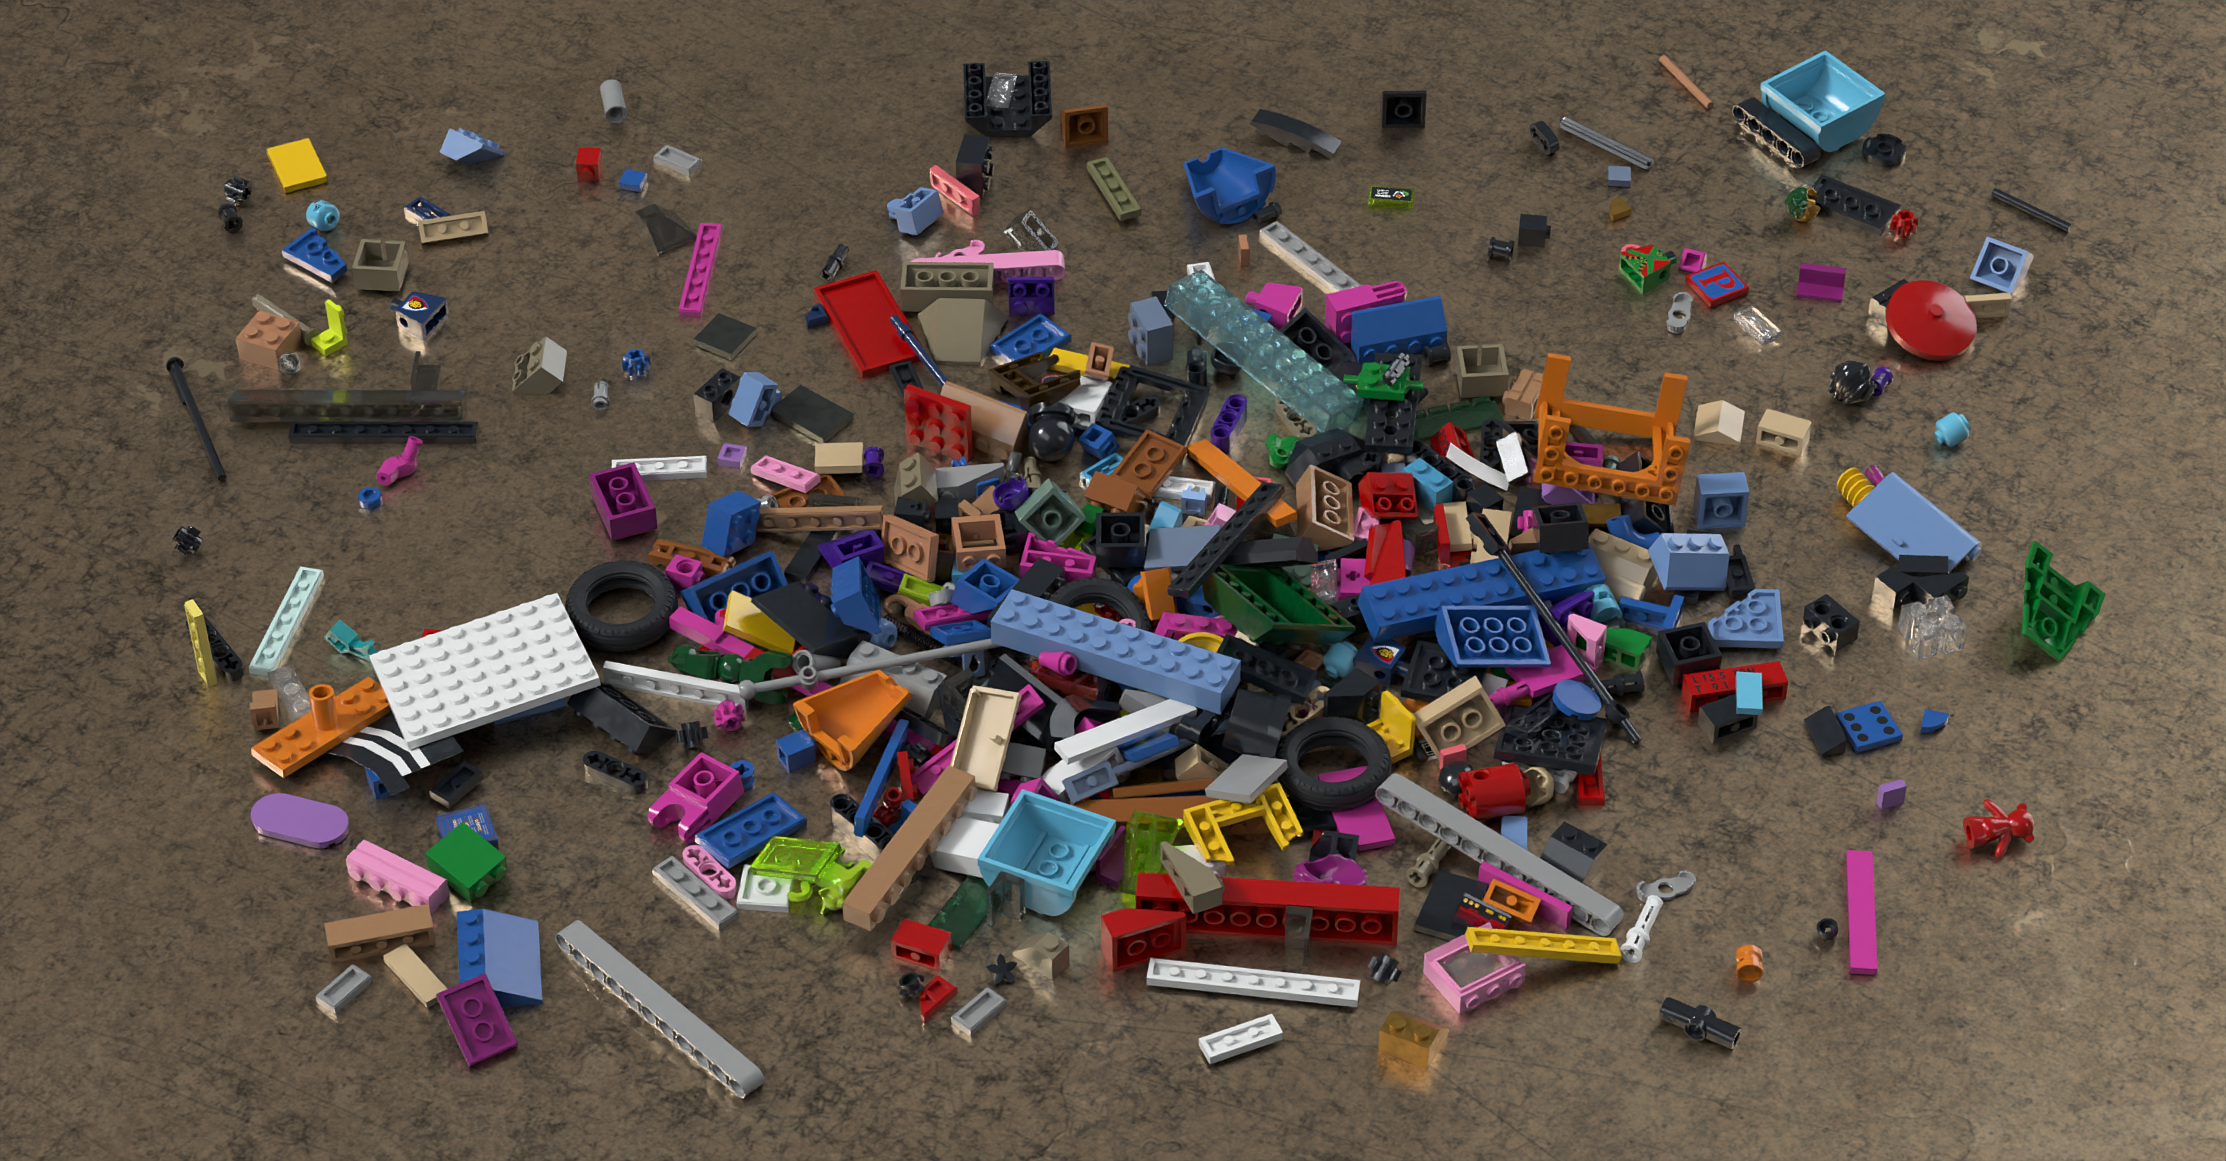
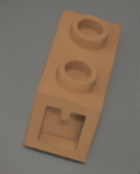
[958,485,1001,517]
[249,689,279,731]

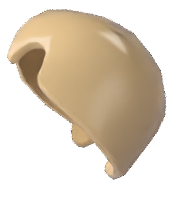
[1523,766,1554,807]

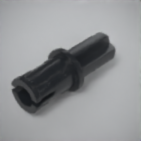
[820,244,849,282]

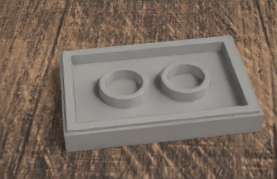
[1205,754,1288,804]

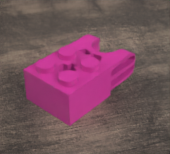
[1325,281,1407,344]
[648,752,744,844]

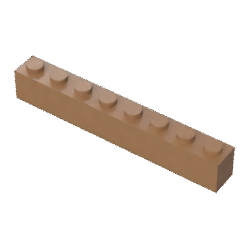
[843,765,977,931]

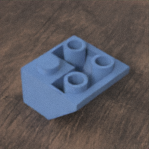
[439,127,506,164]

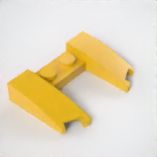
[1183,783,1303,865]

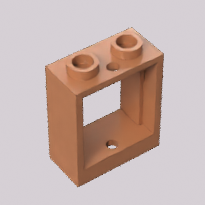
[951,514,1006,572]

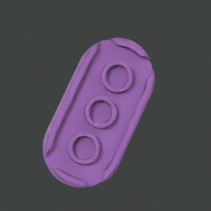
[251,793,349,848]

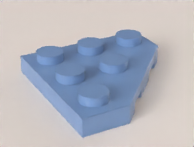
[1708,589,1784,648]

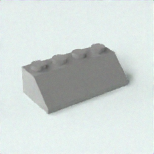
[839,640,948,720]

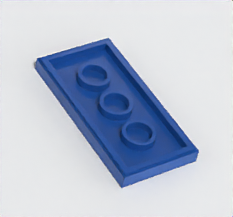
[695,792,807,869]

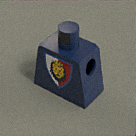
[390,291,449,341]
[1353,635,1410,686]

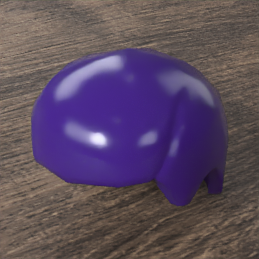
[992,477,1029,511]

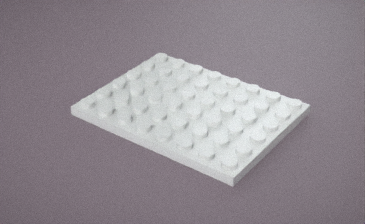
[369,593,601,750]

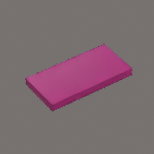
[1318,766,1395,851]

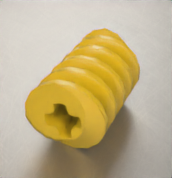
[1837,467,1875,508]

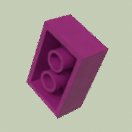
[589,462,658,541]

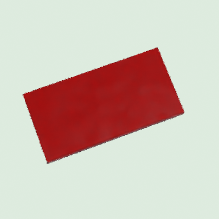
[814,270,925,378]

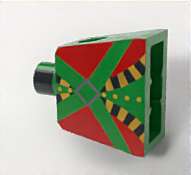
[1619,245,1677,294]

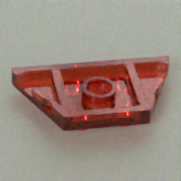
[1022,659,1098,701]

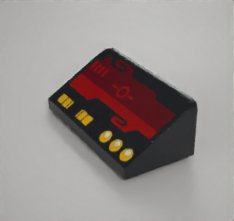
[1451,893,1512,930]

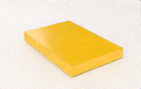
[266,138,328,193]
[723,590,795,654]

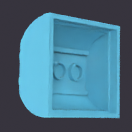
[1760,50,1886,152]
[977,789,1116,916]

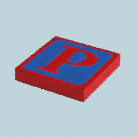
[1685,262,1749,308]

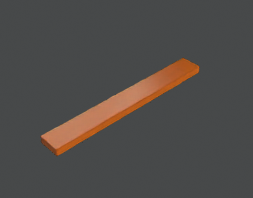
[1186,439,1298,528]

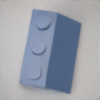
[1648,533,1729,591]

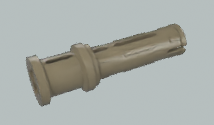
[1406,838,1451,888]

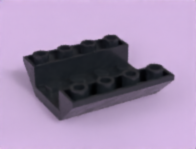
[963,61,1052,138]

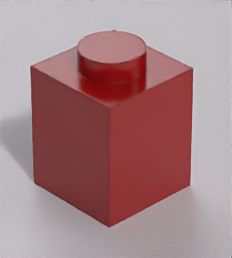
[576,147,603,182]

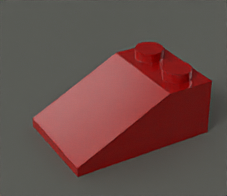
[1101,908,1186,972]

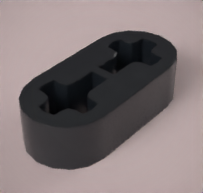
[1530,121,1560,155]

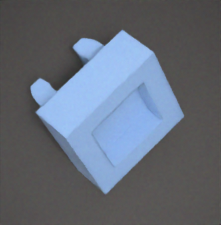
[1181,486,1207,515]

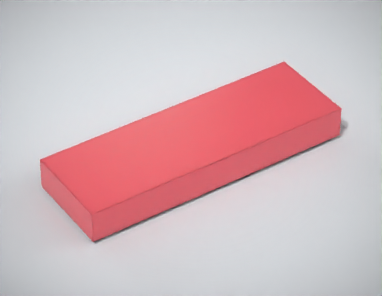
[930,165,980,217]

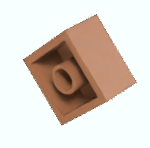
[236,310,303,371]

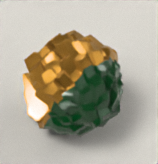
[1785,187,1821,222]

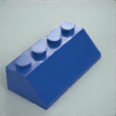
[1351,296,1448,364]
[680,550,788,624]
[830,556,882,634]

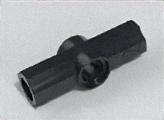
[1659,997,1742,1049]

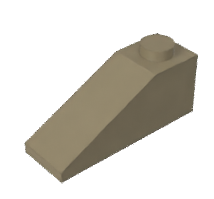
[1160,841,1225,914]

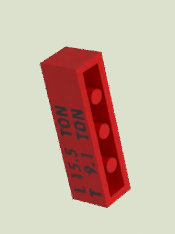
[1682,661,1788,713]

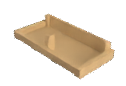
[950,685,1022,792]

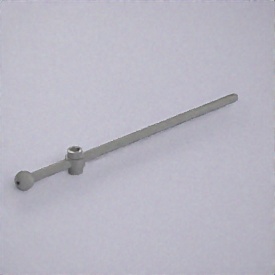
[738,639,1002,700]

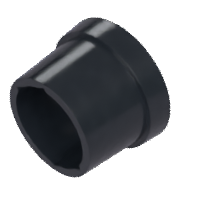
[1221,688,1292,758]

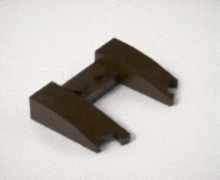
[988,352,1081,413]

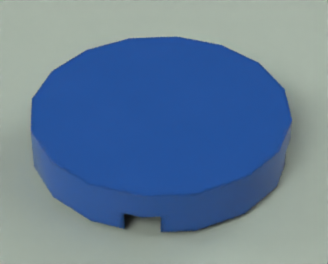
[1552,680,1601,720]

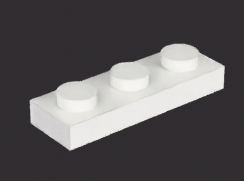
[1199,1014,1283,1064]

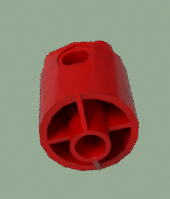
[1458,763,1531,821]

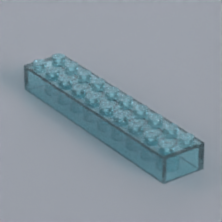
[1164,269,1364,433]

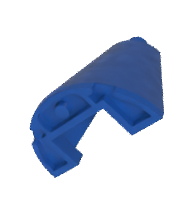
[1183,147,1276,224]

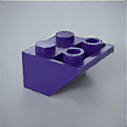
[1008,277,1055,315]
[818,530,885,569]
[1537,590,1595,647]

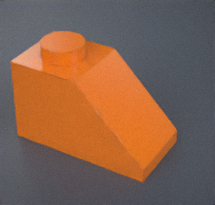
[1483,879,1541,924]

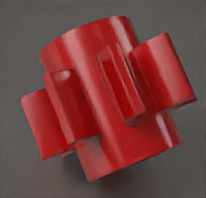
[1890,210,1919,238]

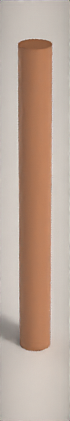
[1659,55,1714,109]

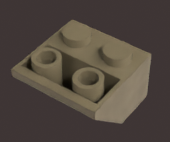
[512,336,567,394]

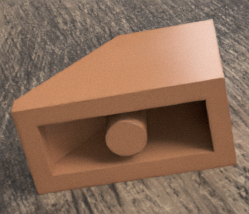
[1083,342,1114,381]

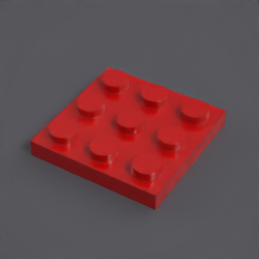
[904,384,973,464]

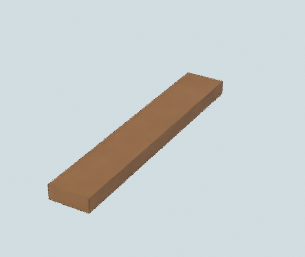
[755,505,885,532]

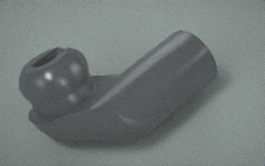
[1004,451,1022,482]

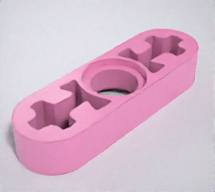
[682,845,737,900]

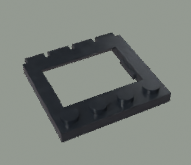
[1095,365,1210,447]

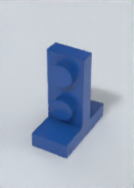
[1619,595,1684,630]

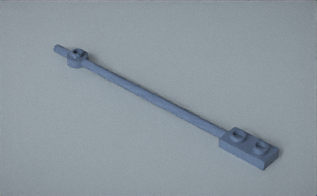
[1062,681,1322,804]

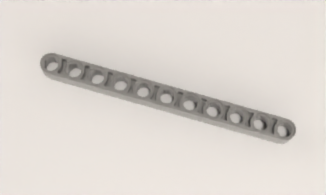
[1376,773,1624,936]
[555,920,765,1098]

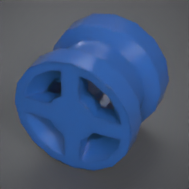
[730,760,756,792]

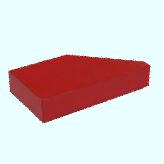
[920,975,958,1023]

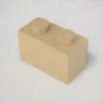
[1756,409,1812,456]

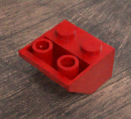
[1358,472,1418,519]

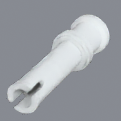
[1620,895,1663,963]

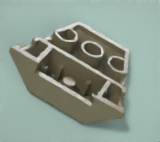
[918,298,1009,366]

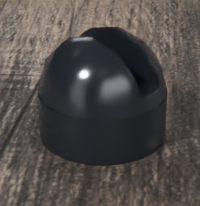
[1816,918,1839,941]

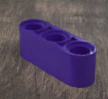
[1210,394,1247,454]

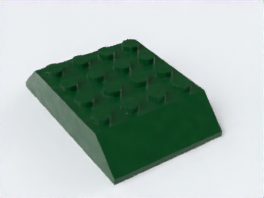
[1202,564,1356,646]

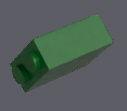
[425,822,508,903]

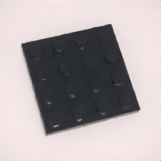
[1494,704,1608,775]

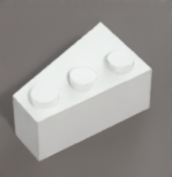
[1041,747,1130,805]

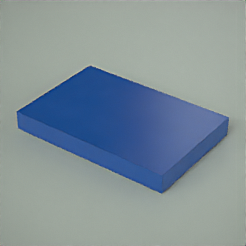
[990,313,1072,363]
[1116,730,1180,763]

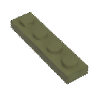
[1087,157,1141,221]

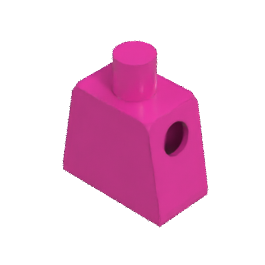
[1246,283,1303,329]

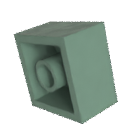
[1015,478,1086,546]

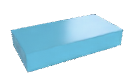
[1736,672,1763,715]

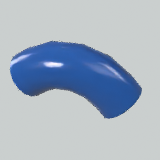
[1606,515,1660,550]

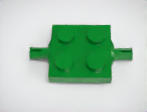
[1343,362,1424,401]

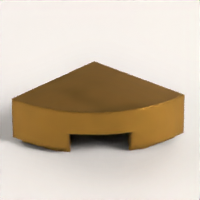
[1609,196,1632,221]

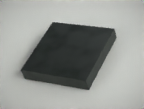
[693,313,757,360]

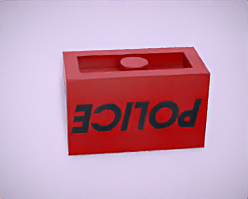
[1430,422,1475,464]

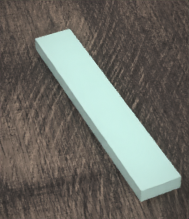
[248,567,324,677]

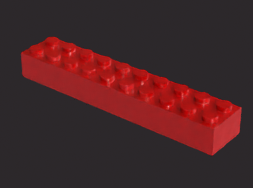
[1136,872,1400,946]

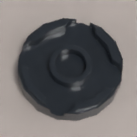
[1862,133,1907,167]

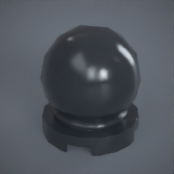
[1028,402,1075,461]

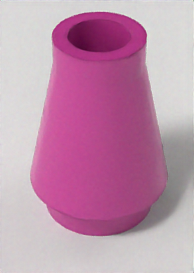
[1038,651,1077,676]

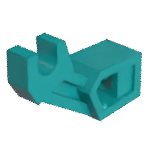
[324,620,384,663]

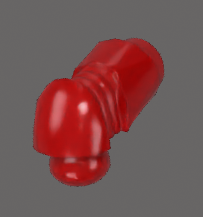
[883,787,903,813]

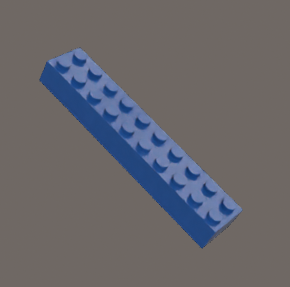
[1357,543,1606,643]

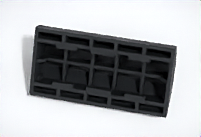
[1221,537,1318,567]

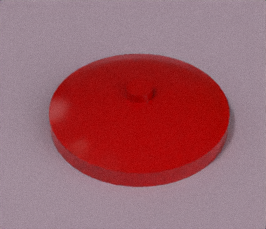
[1885,280,1977,361]

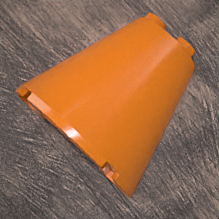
[793,670,912,771]

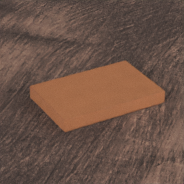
[881,514,939,582]

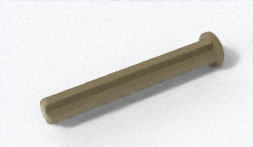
[251,294,320,346]

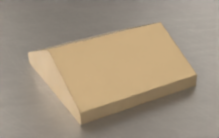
[1693,400,1745,446]

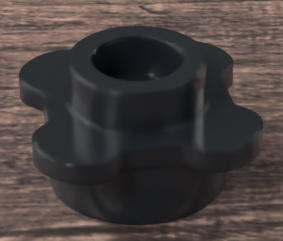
[899,972,925,997]

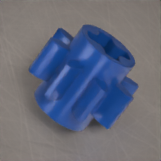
[622,349,651,378]

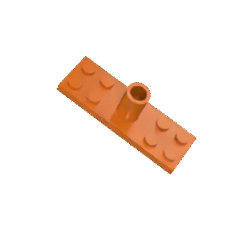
[251,676,392,778]

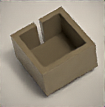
[352,239,409,291]
[1455,344,1509,398]

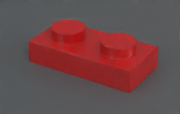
[897,751,918,803]

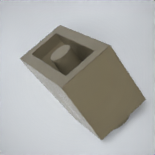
[1012,932,1070,981]

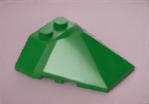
[2022,541,2106,661]

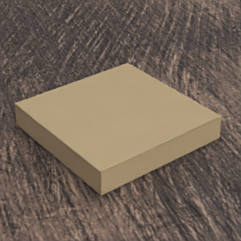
[815,442,863,474]

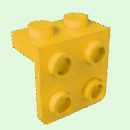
[1367,690,1416,764]

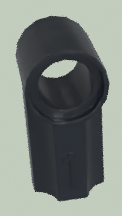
[1186,347,1207,387]

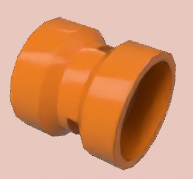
[1736,945,1763,982]

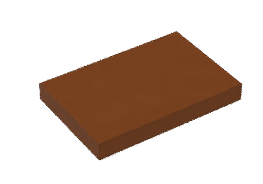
[1110,429,1187,499]
[769,474,850,508]

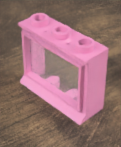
[1423,922,1526,1014]

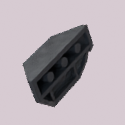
[1285,428,1368,489]

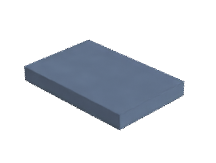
[1144,525,1222,572]

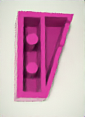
[1020,532,1096,584]

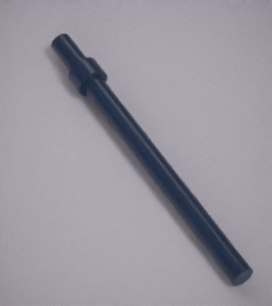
[890,314,950,387]

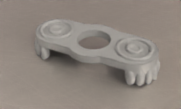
[1666,291,1693,334]
[1636,870,1696,903]

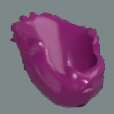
[1293,854,1368,886]

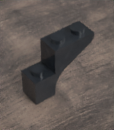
[1873,566,1969,616]

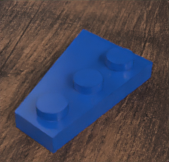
[282,227,348,283]

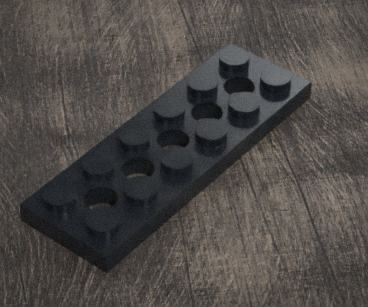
[1365,353,1422,454]

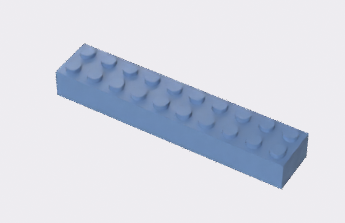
[991,589,1241,715]

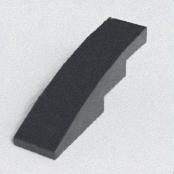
[1250,109,1342,159]

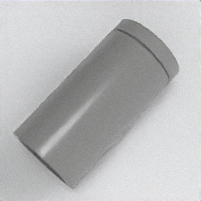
[600,80,627,123]
[792,650,840,674]

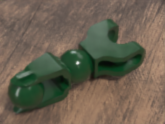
[668,644,793,704]

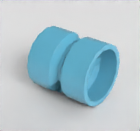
[1584,584,1622,623]

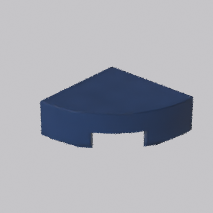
[806,303,829,329]

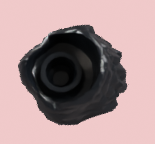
[1828,361,1874,405]

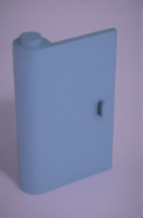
[1846,472,1982,573]

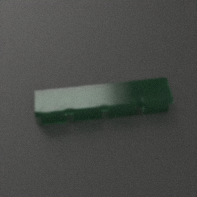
[1414,396,1504,441]
[927,875,1001,950]

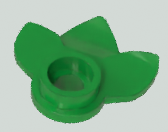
[1266,433,1301,469]

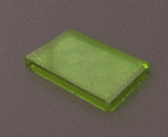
[749,836,842,882]

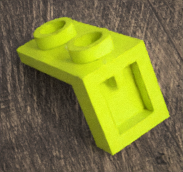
[311,300,348,357]

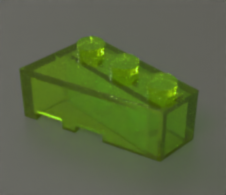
[1121,810,1184,895]

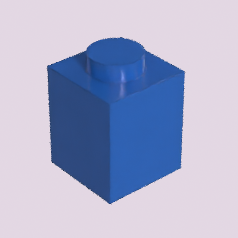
[776,729,817,773]

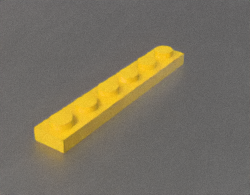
[1465,927,1622,964]

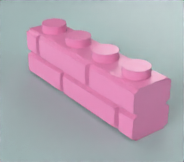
[346,840,450,914]

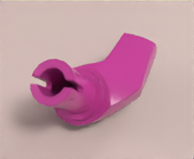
[376,436,423,485]

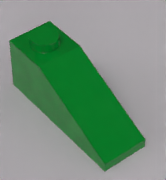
[1576,628,1652,672]

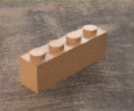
[324,904,436,964]

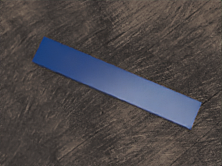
[854,719,909,838]

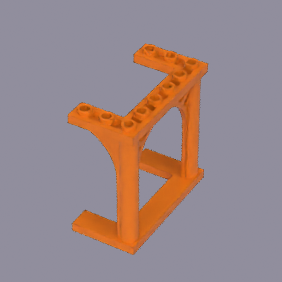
[1533,353,1691,506]

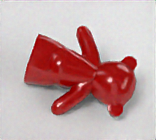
[1963,799,2034,858]

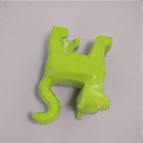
[787,844,872,915]

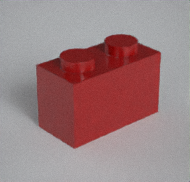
[891,918,952,972]

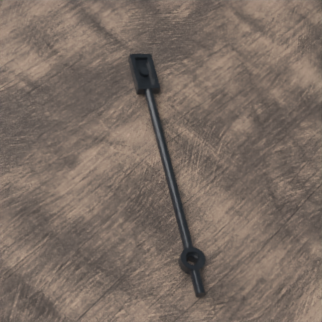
[1466,512,1642,745]

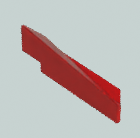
[1364,520,1406,585]

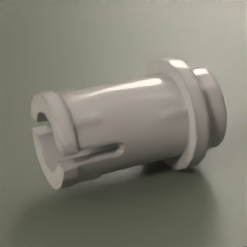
[591,381,610,411]

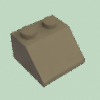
[894,452,938,507]

